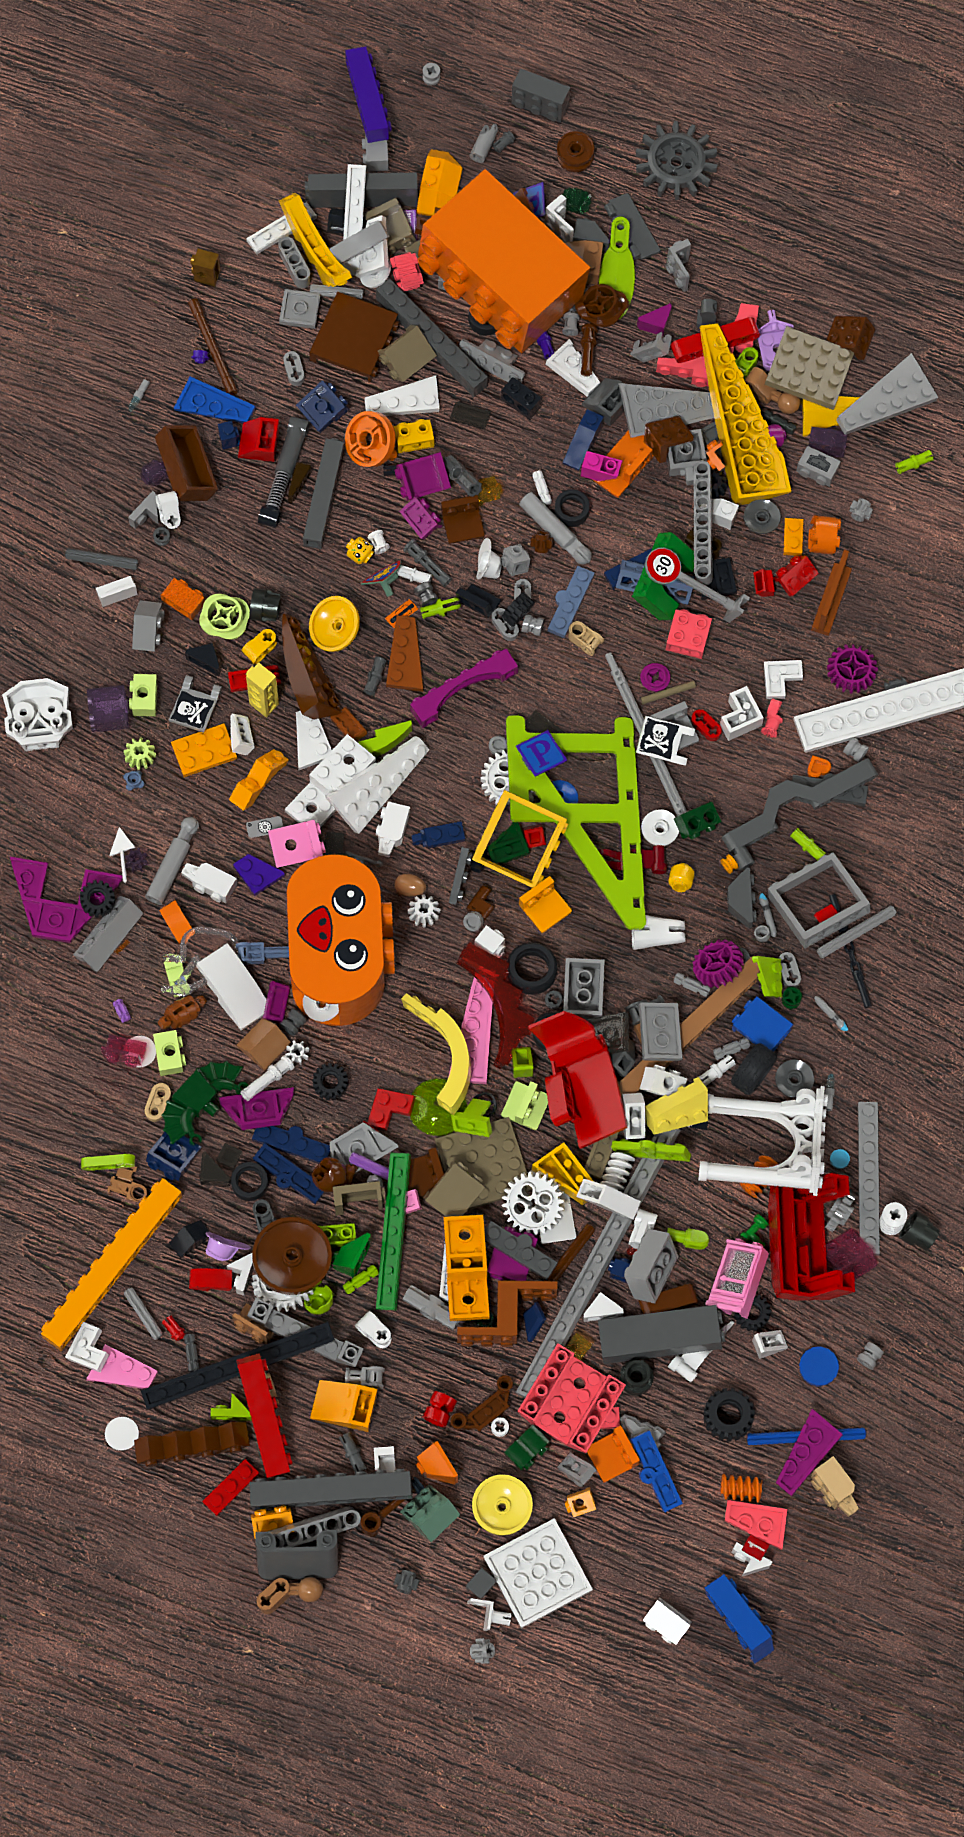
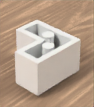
[720,686,764,741]

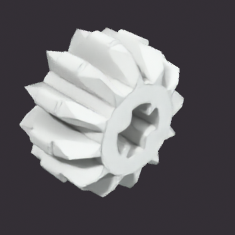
[408,894,440,928]

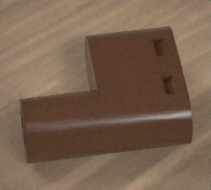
[466,885,494,921]

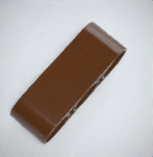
[638,1284,698,1314]

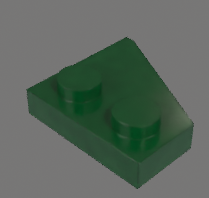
[487,822,530,865]

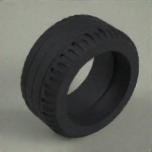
[506,942,557,995]
[731,1043,777,1095]

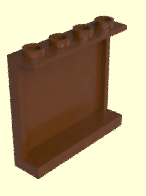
[309,291,400,383]

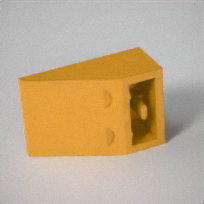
[310,1380,378,1432]

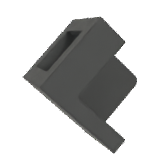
[465,1568,497,1599]

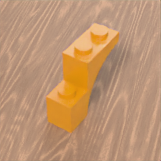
[229,749,289,811]

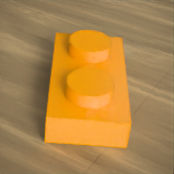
[783,518,803,556]

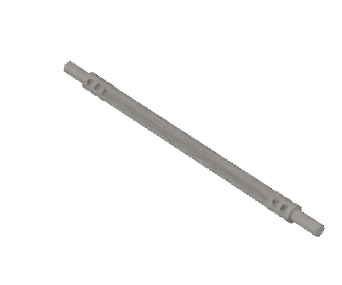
[605,652,693,829]

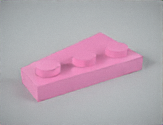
[86,1344,158,1389]

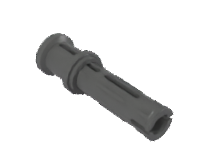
[403,539,452,587]

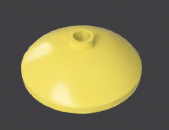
[472,1475,533,1535]

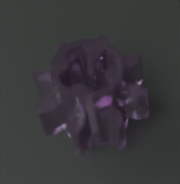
[124,848,148,873]

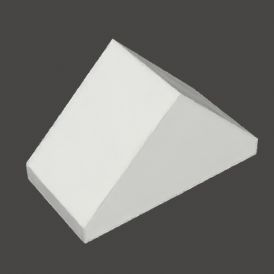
[583,1292,624,1322]
[752,1330,788,1359]

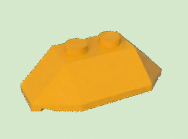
[417,149,463,216]

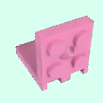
[268,820,326,868]

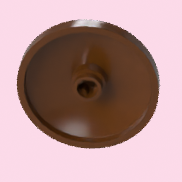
[252,1217,332,1295]

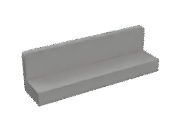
[73,896,143,972]

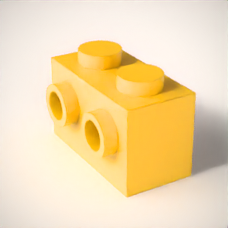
[394,419,434,454]

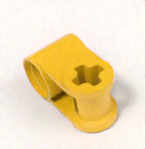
[241,629,277,665]

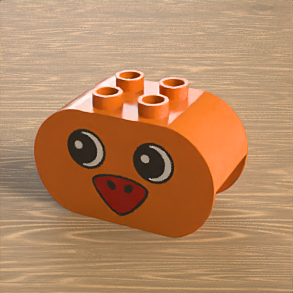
[287,855,395,1026]

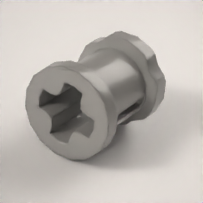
[562,312,580,336]

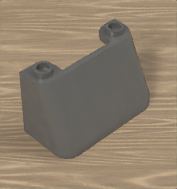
[255,1530,339,1580]

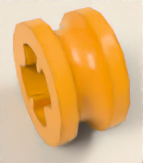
[720,854,738,874]

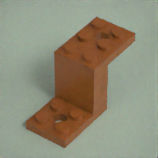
[457,1281,558,1347]

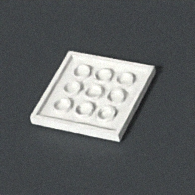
[483,1518,593,1629]

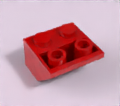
[238,417,280,462]

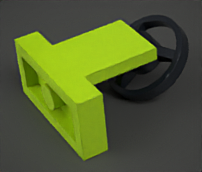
[451,1092,497,1137]

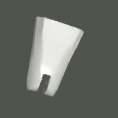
[632,915,686,950]

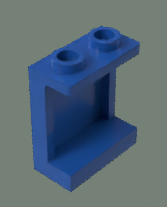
[732,996,793,1052]

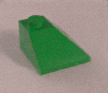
[331,1233,372,1278]

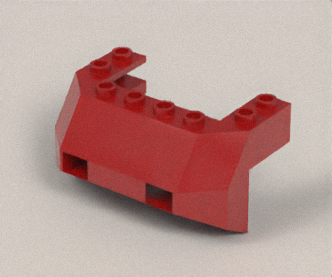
[768,1173,855,1301]

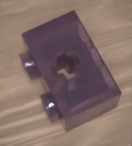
[808,426,848,458]

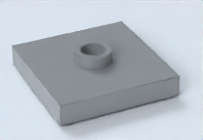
[279,289,321,329]

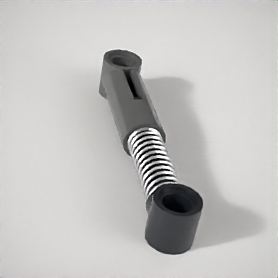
[258,416,310,528]

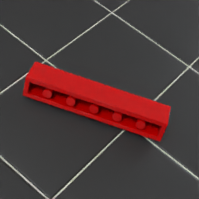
[236,1354,292,1478]

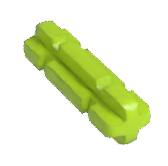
[343,1265,379,1294]

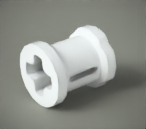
[367,530,390,554]

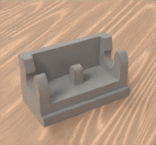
[630,332,672,363]

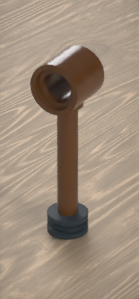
[361,1477,424,1537]

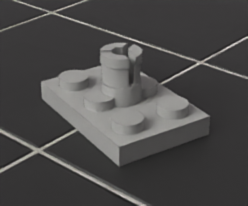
[639,1003,682,1061]

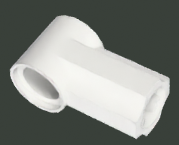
[629,1209,658,1249]

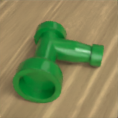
[740,1214,769,1248]

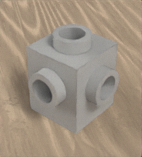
[501,544,530,576]

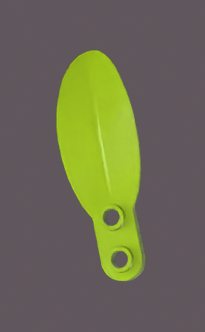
[599,217,635,319]

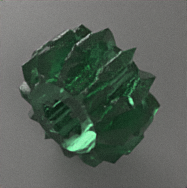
[562,187,592,214]

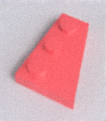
[725,1500,787,1550]

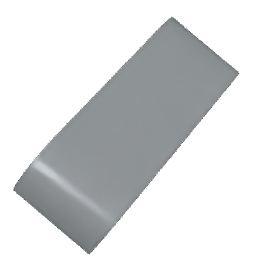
[278,236,311,289]

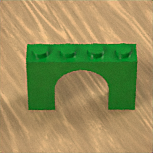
[632,532,694,620]

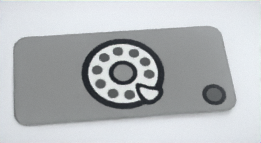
[246,816,283,838]

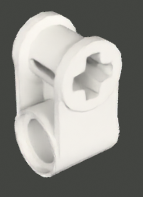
[156,491,181,529]
[355,1311,392,1349]

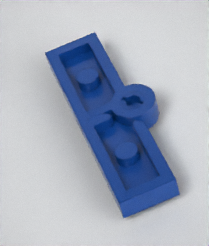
[630,1430,683,1512]

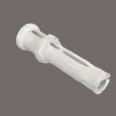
[241,1055,294,1101]

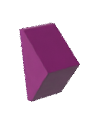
[637,303,672,336]

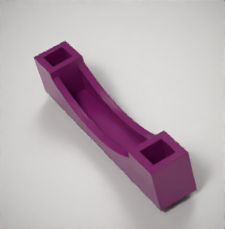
[410,649,518,729]

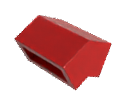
[753,569,775,597]

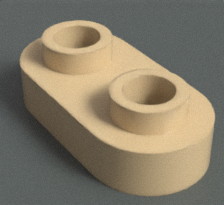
[145,1083,171,1122]

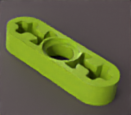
[81,1154,135,1171]

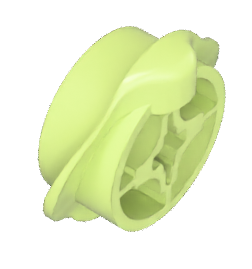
[199,594,250,640]

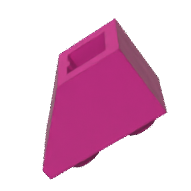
[581,451,622,481]

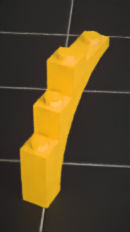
[279,193,352,287]

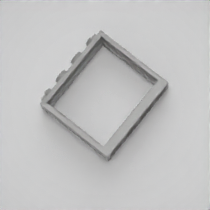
[768,853,870,948]

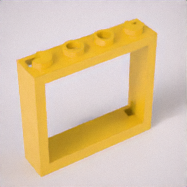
[472,789,568,888]

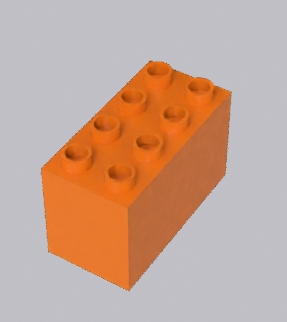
[417,169,591,354]

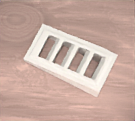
[230,713,255,755]

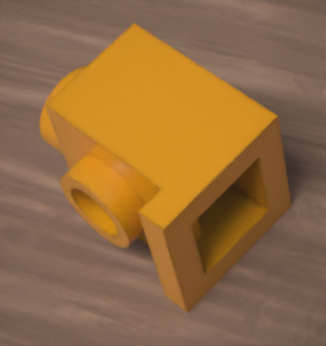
[565,1487,596,1517]

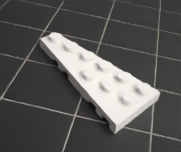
[325,736,429,834]

